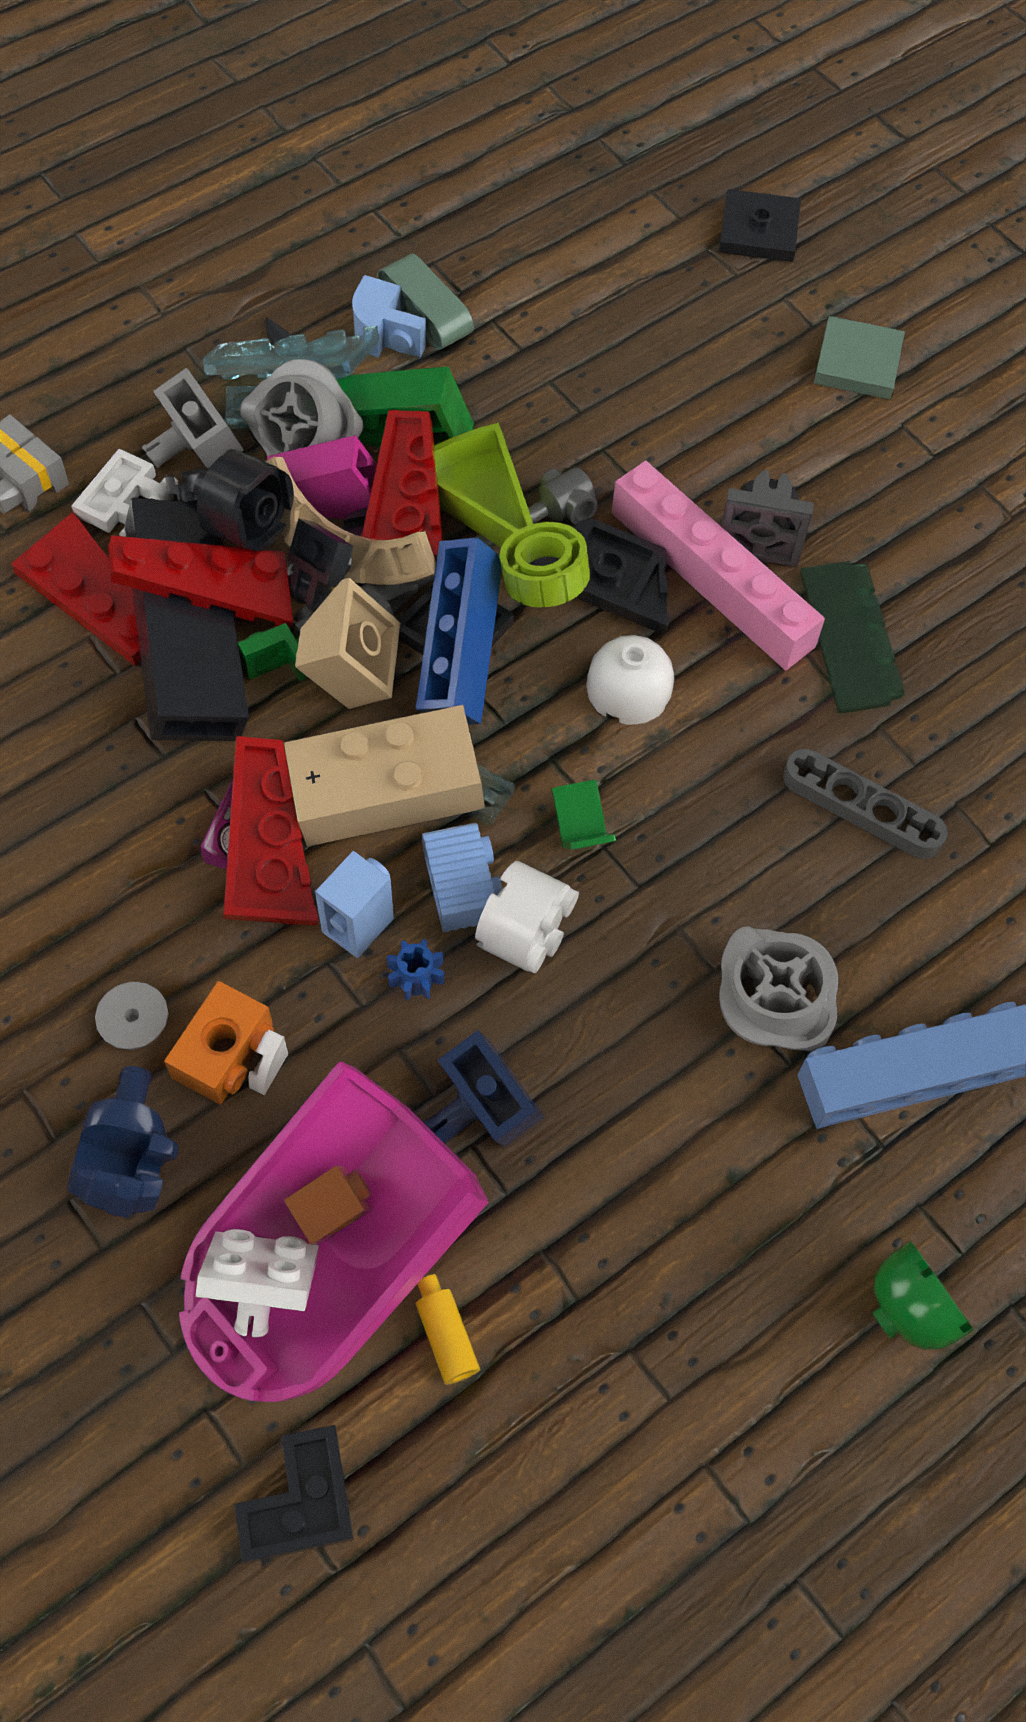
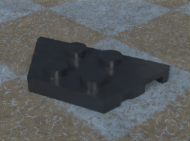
[529,517,669,635]

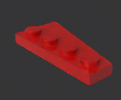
[361,410,443,562]
[11,512,141,666]
[109,535,293,629]
[223,736,319,926]

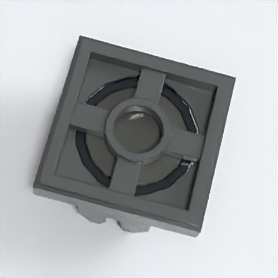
[721,470,814,567]

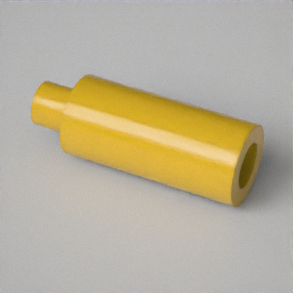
[415,1274,480,1385]

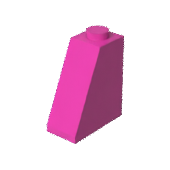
[267,435,377,519]

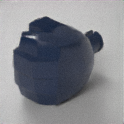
[67,1066,179,1218]

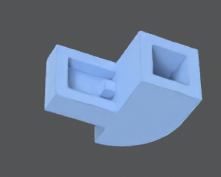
[352,275,426,358]

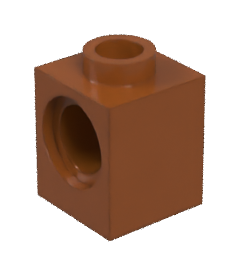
[284,1165,372,1245]

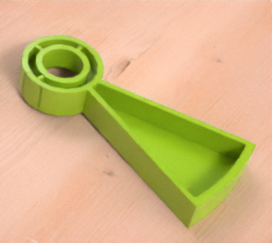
[434,422,590,607]

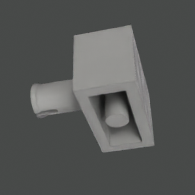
[142,368,244,469]

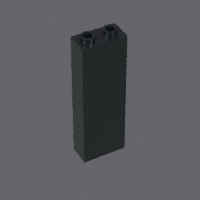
[125,498,249,741]

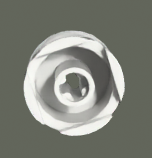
[475,861,579,973]

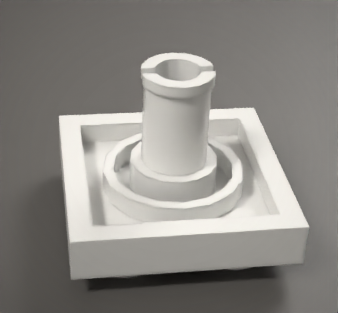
[195,1229,319,1337]

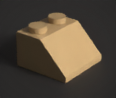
[295,578,401,709]

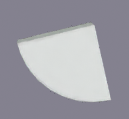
[248,1030,288,1095]

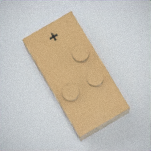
[284,705,485,847]

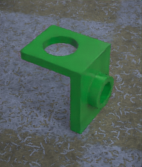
[551,779,616,850]

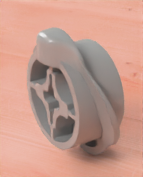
[240,359,363,456]
[719,926,838,1052]

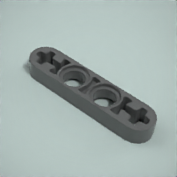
[783,749,948,859]

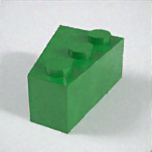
[336,366,474,447]

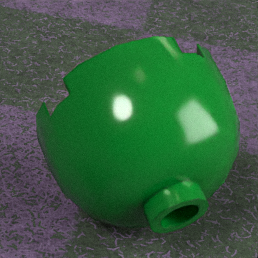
[872,1240,974,1350]

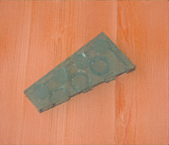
[202,326,380,379]

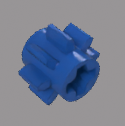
[387,939,444,1001]

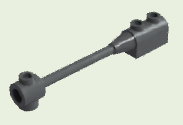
[292,467,597,637]

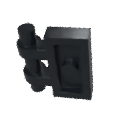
[287,518,353,613]

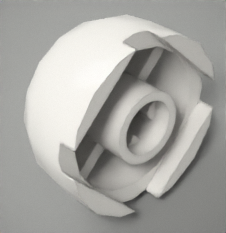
[586,635,674,725]

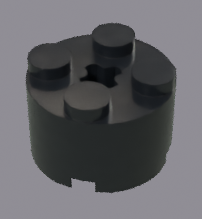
[193,449,294,551]

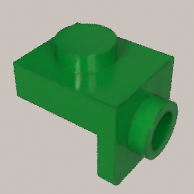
[238,623,308,681]

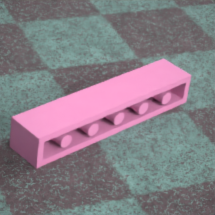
[611,460,825,671]

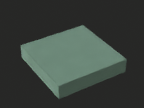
[813,316,905,399]

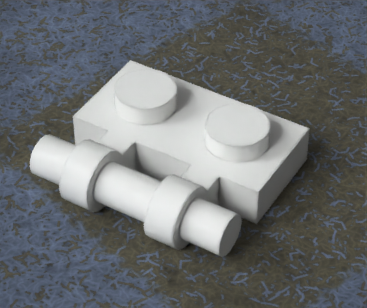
[71,449,178,537]

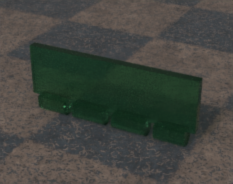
[800,561,905,714]

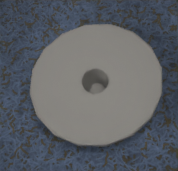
[95,982,169,1050]

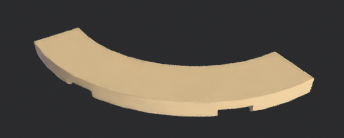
[265,457,436,585]

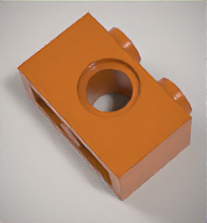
[164,981,274,1105]

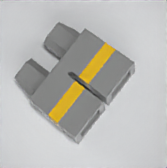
[0,414,69,514]

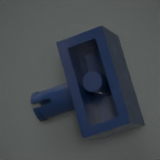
[423,1030,545,1147]

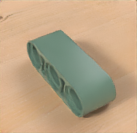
[377,253,474,350]

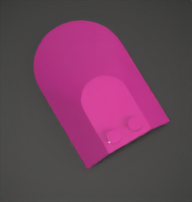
[179,1062,489,1402]

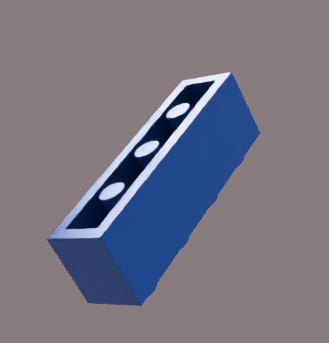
[416,537,502,725]

